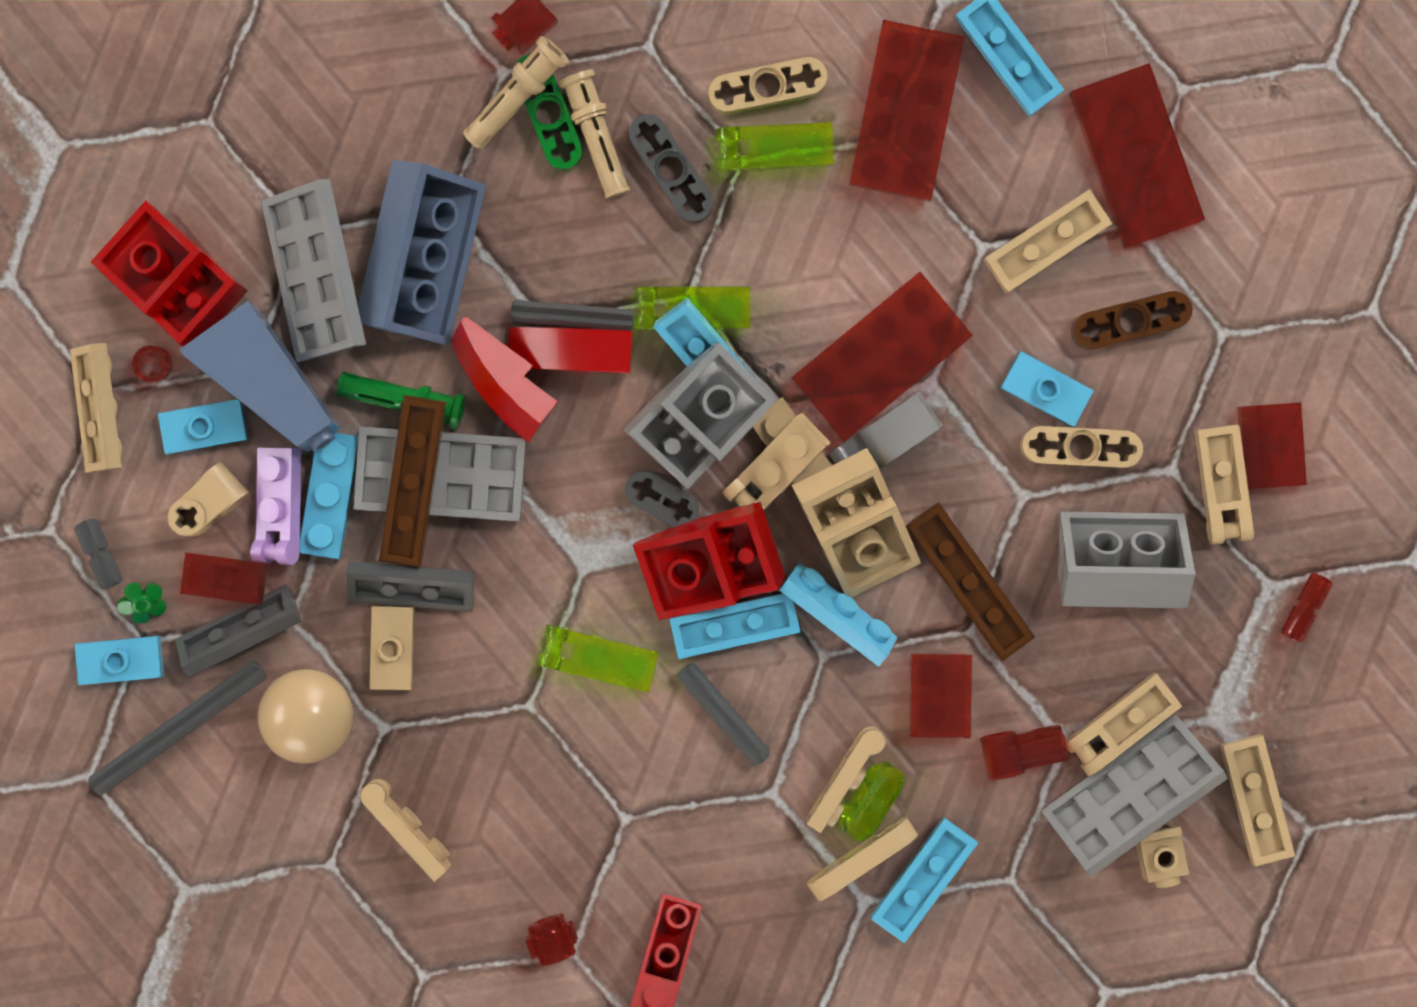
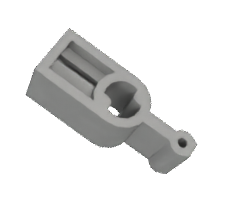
[829,391,943,469]

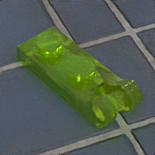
[715,122,834,172]
[634,286,750,330]
[537,624,659,693]

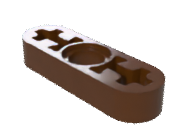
[1071,291,1193,350]

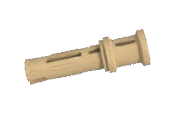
[463,36,569,150]
[558,69,630,199]

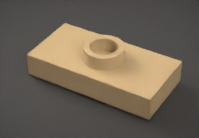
[370,606,415,690]

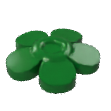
[117,582,166,623]

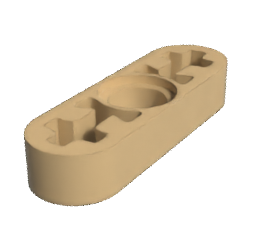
[708,57,827,115]
[1020,426,1143,468]
[806,817,918,901]

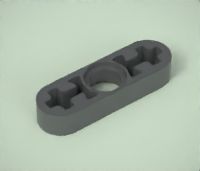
[629,114,713,223]

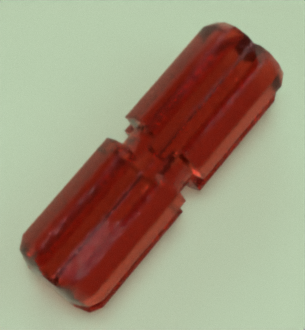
[1281,573,1333,643]

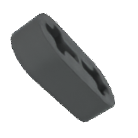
[625,471,699,527]

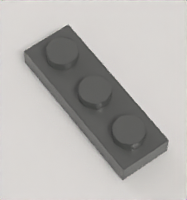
[346,561,475,612]
[175,584,301,677]

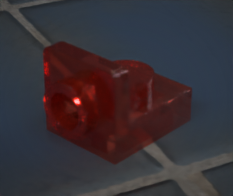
[491,0,558,56]

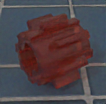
[525,913,578,966]

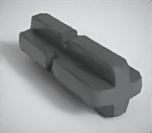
[74,519,122,589]

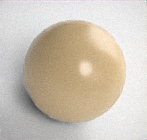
[257,669,353,764]

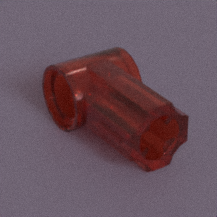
[980,724,1068,780]

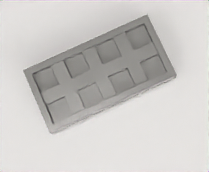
[261,179,366,363]
[353,426,527,521]
[1041,714,1228,877]

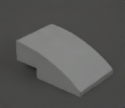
[623,342,777,489]

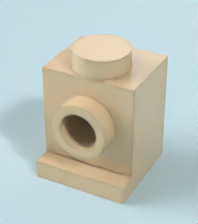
[1136,821,1189,888]

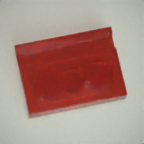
[1237,402,1307,489]
[909,653,972,738]

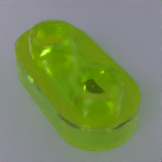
[840,761,905,841]

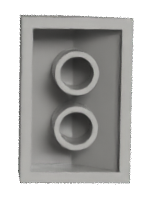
[1058,511,1196,609]

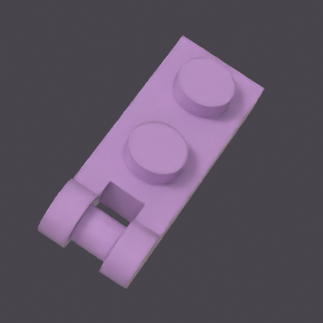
[250,448,301,565]

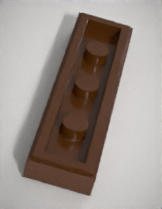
[379,395,447,568]
[905,502,1035,661]

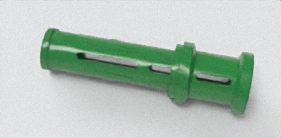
[336,371,466,430]

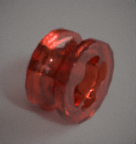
[132,345,173,383]

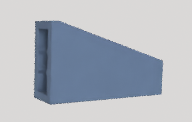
[179,301,341,452]

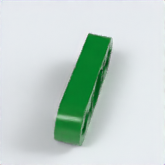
[517,54,583,172]

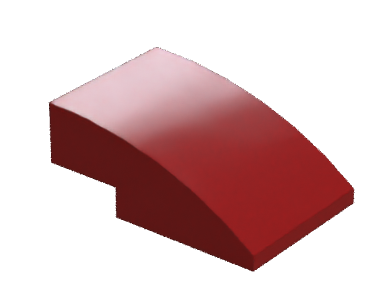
[91,200,248,347]
[633,502,786,621]

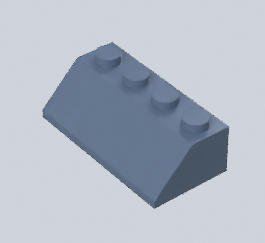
[358,160,486,346]

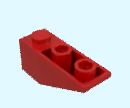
[629,894,702,1007]

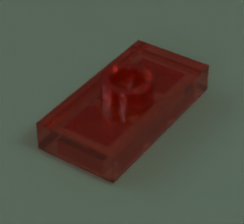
[180,552,268,604]

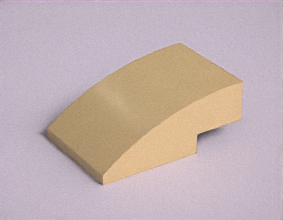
[792,448,921,598]

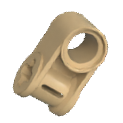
[167,462,250,537]

